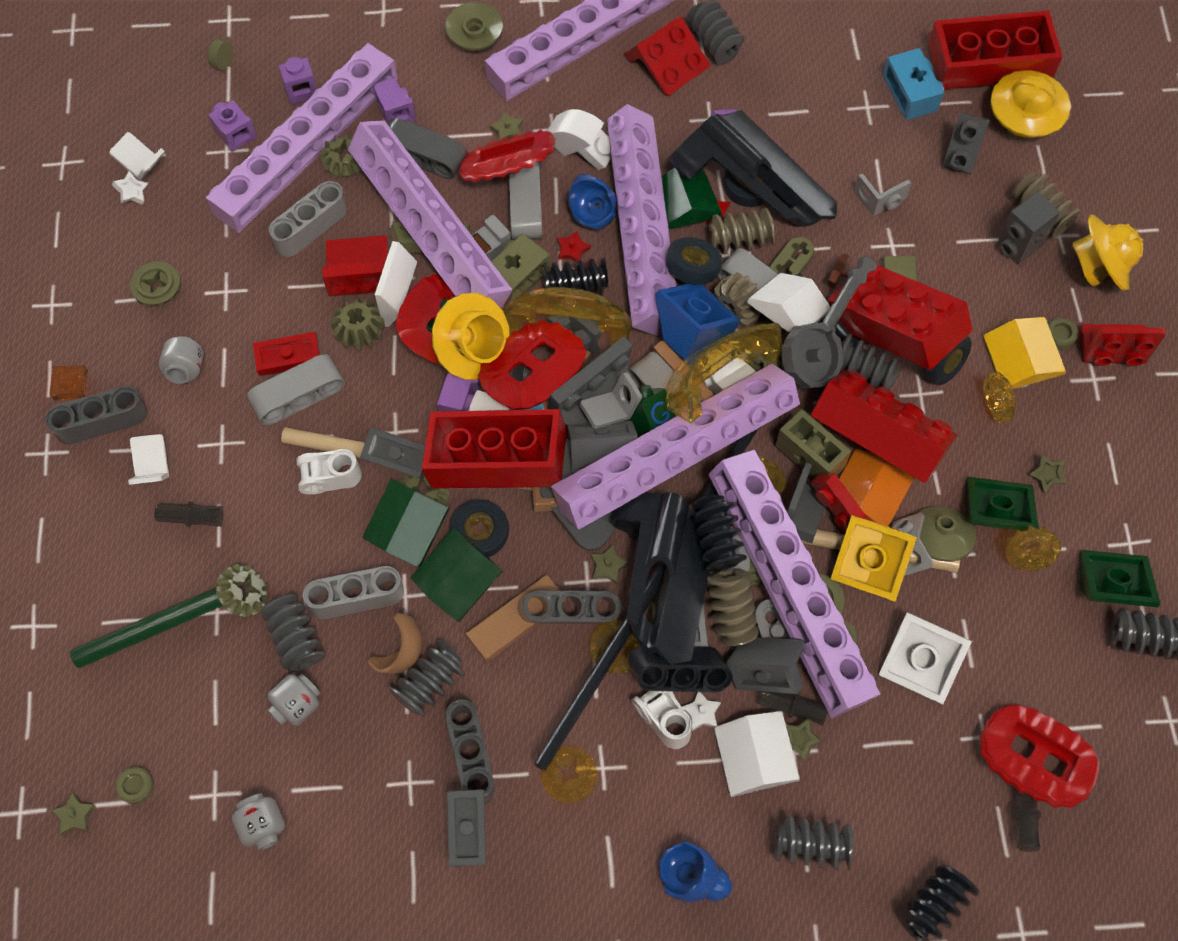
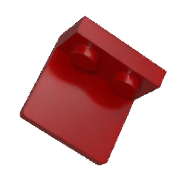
[624,16,710,96]
[322,235,388,296]
[1079,324,1166,366]

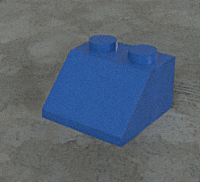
[655,284,741,360]

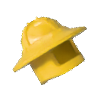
[990,70,1071,138]
[1072,214,1144,291]
[432,293,509,380]

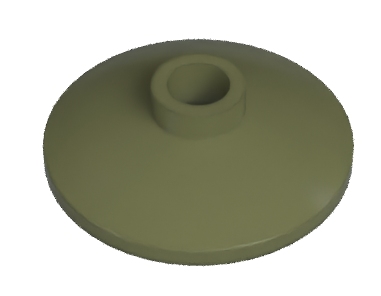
[446,2,503,50]
[916,506,976,562]

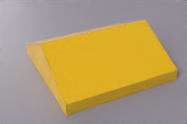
[983,317,1066,392]
[831,515,917,602]

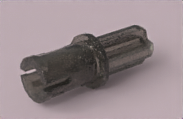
[154,501,223,527]
[758,691,828,726]
[1012,786,1041,852]

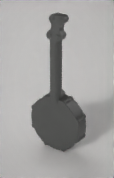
[781,256,877,389]

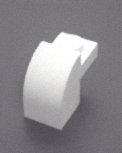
[548,109,612,171]

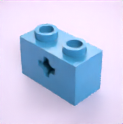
[883,48,944,120]

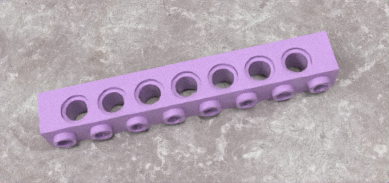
[485,0,675,102]
[206,43,398,233]
[607,104,676,337]
[348,121,512,309]
[551,364,800,530]
[708,450,880,719]

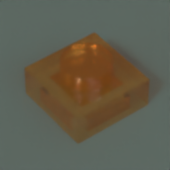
[49,365,88,400]

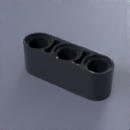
[628,645,733,693]

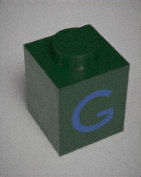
[627,385,676,437]

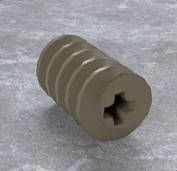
[1012,172,1081,238]
[708,208,775,253]
[707,569,759,646]

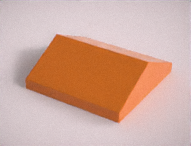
[839,448,914,526]

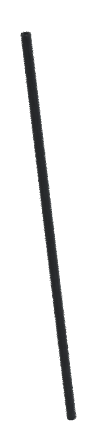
[533,296,830,771]

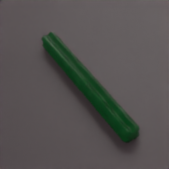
[70,587,223,668]

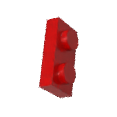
[253,332,320,376]
[810,473,869,532]

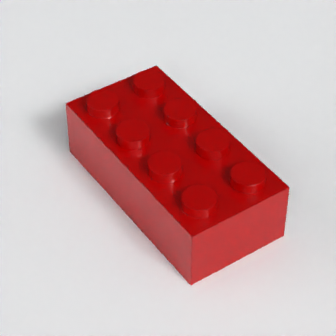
[928,10,1063,89]
[827,265,973,370]
[810,370,958,484]
[422,409,567,489]

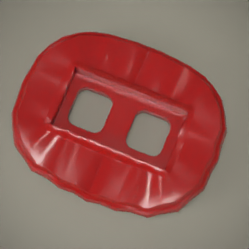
[459,130,556,183]
[396,273,456,366]
[478,320,586,410]
[979,704,1099,809]

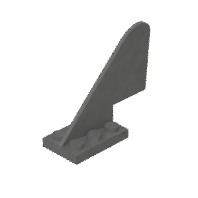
[539,336,633,551]

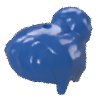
[567,173,617,230]
[659,841,733,902]

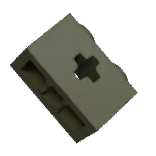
[490,233,550,310]
[776,409,851,479]

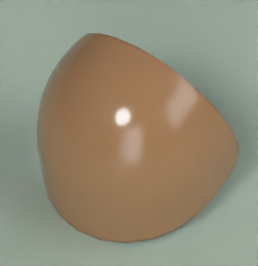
[368,613,423,674]

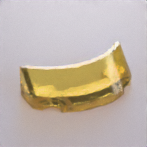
[504,287,632,345]
[666,323,782,424]

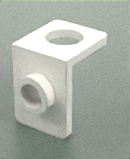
[109,132,165,181]
[128,434,169,485]

